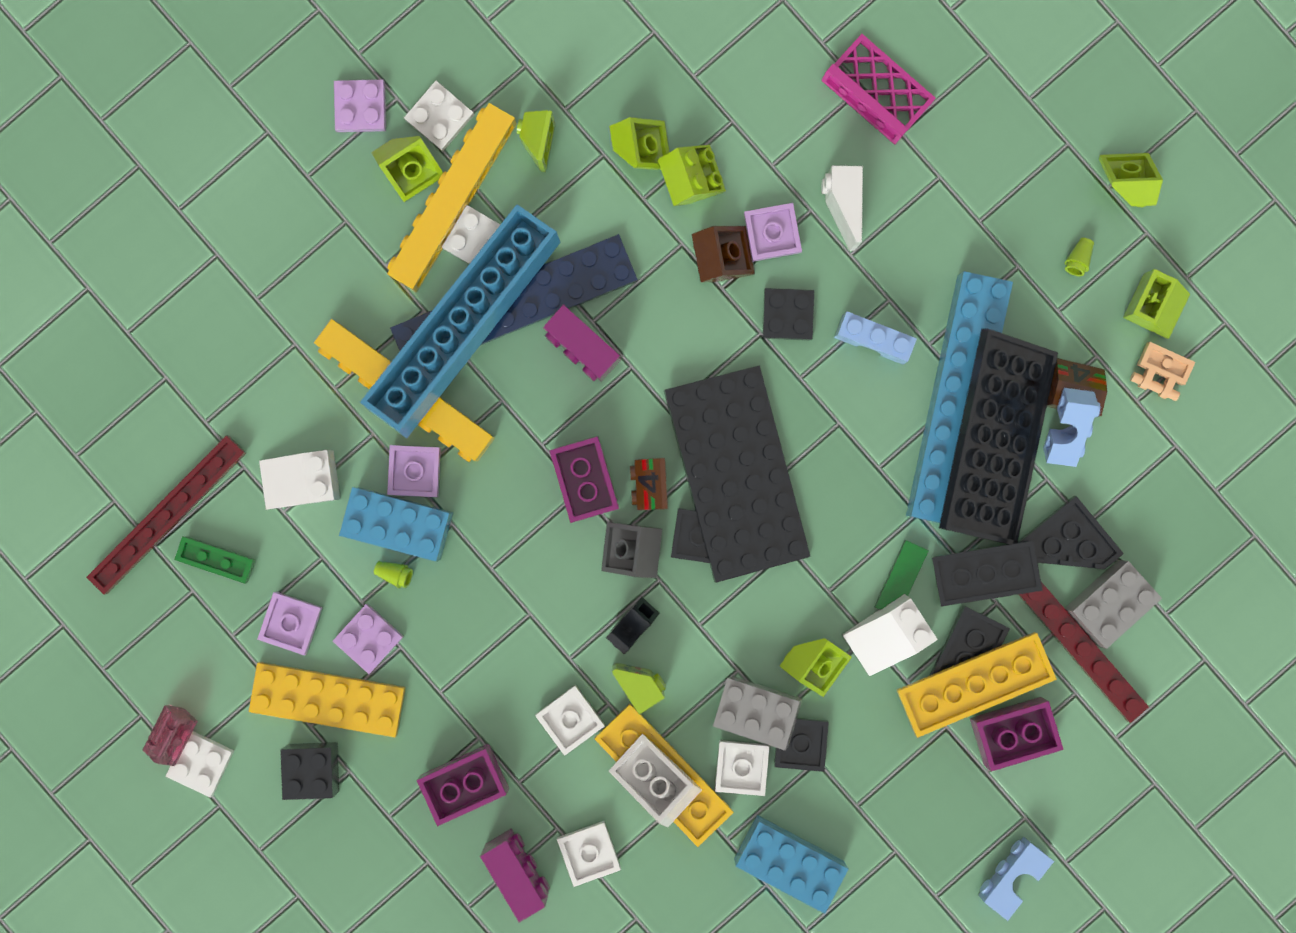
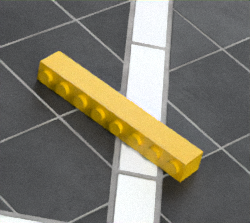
[387,103,517,292]
[314,319,495,462]

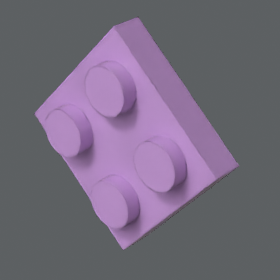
[334,80,386,132]
[744,203,802,262]
[387,445,441,497]
[257,592,323,655]
[333,603,404,674]

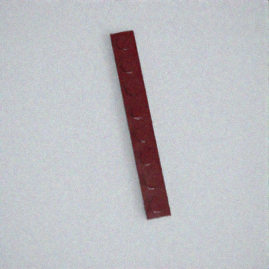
[86,435,246,595]
[1018,582,1149,723]

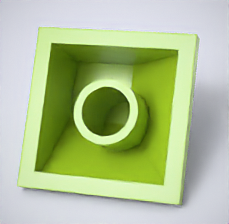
[517,110,555,172]
[609,117,669,170]
[371,136,443,202]
[1099,153,1163,207]
[779,638,852,697]

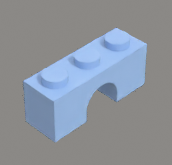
[834,311,917,365]
[1043,388,1100,467]
[978,837,1054,921]

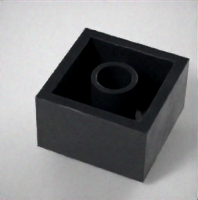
[281,742,339,800]

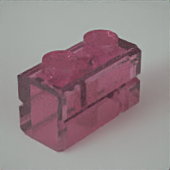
[142,705,198,766]

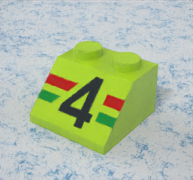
[611,663,666,715]

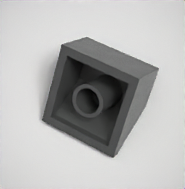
[601,522,662,578]

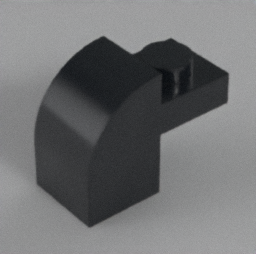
[606,597,660,655]

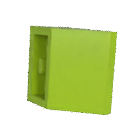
[657,145,726,206]
[1123,269,1190,339]

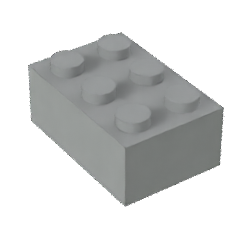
[1065,559,1162,649]
[713,676,803,750]

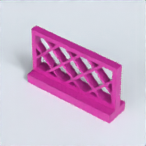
[821,34,936,145]

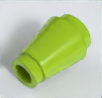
[1065,238,1094,277]
[374,561,413,588]

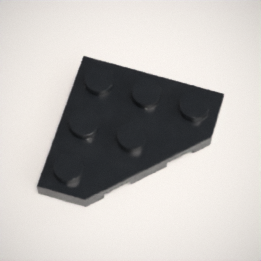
[1018,496,1124,569]

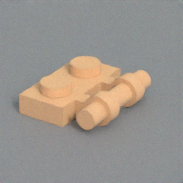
[1130,342,1195,401]

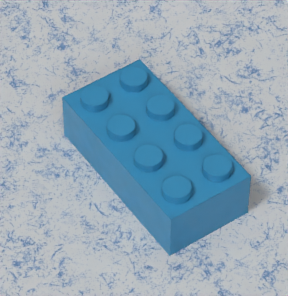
[339,487,453,562]
[734,815,848,914]

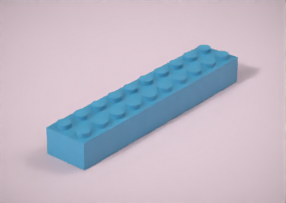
[360,205,561,438]
[906,271,1013,523]

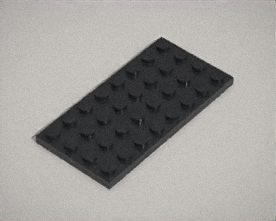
[939,328,1058,545]
[664,365,811,583]

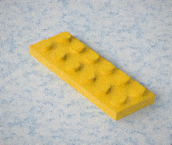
[897,632,1057,738]
[249,662,406,737]
[594,703,734,847]

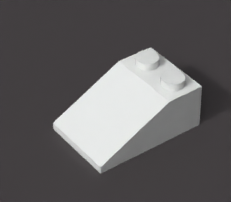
[821,166,863,251]
[259,450,340,510]
[842,594,938,676]
[609,734,702,827]

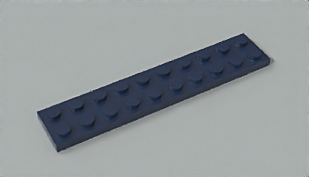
[390,234,638,351]

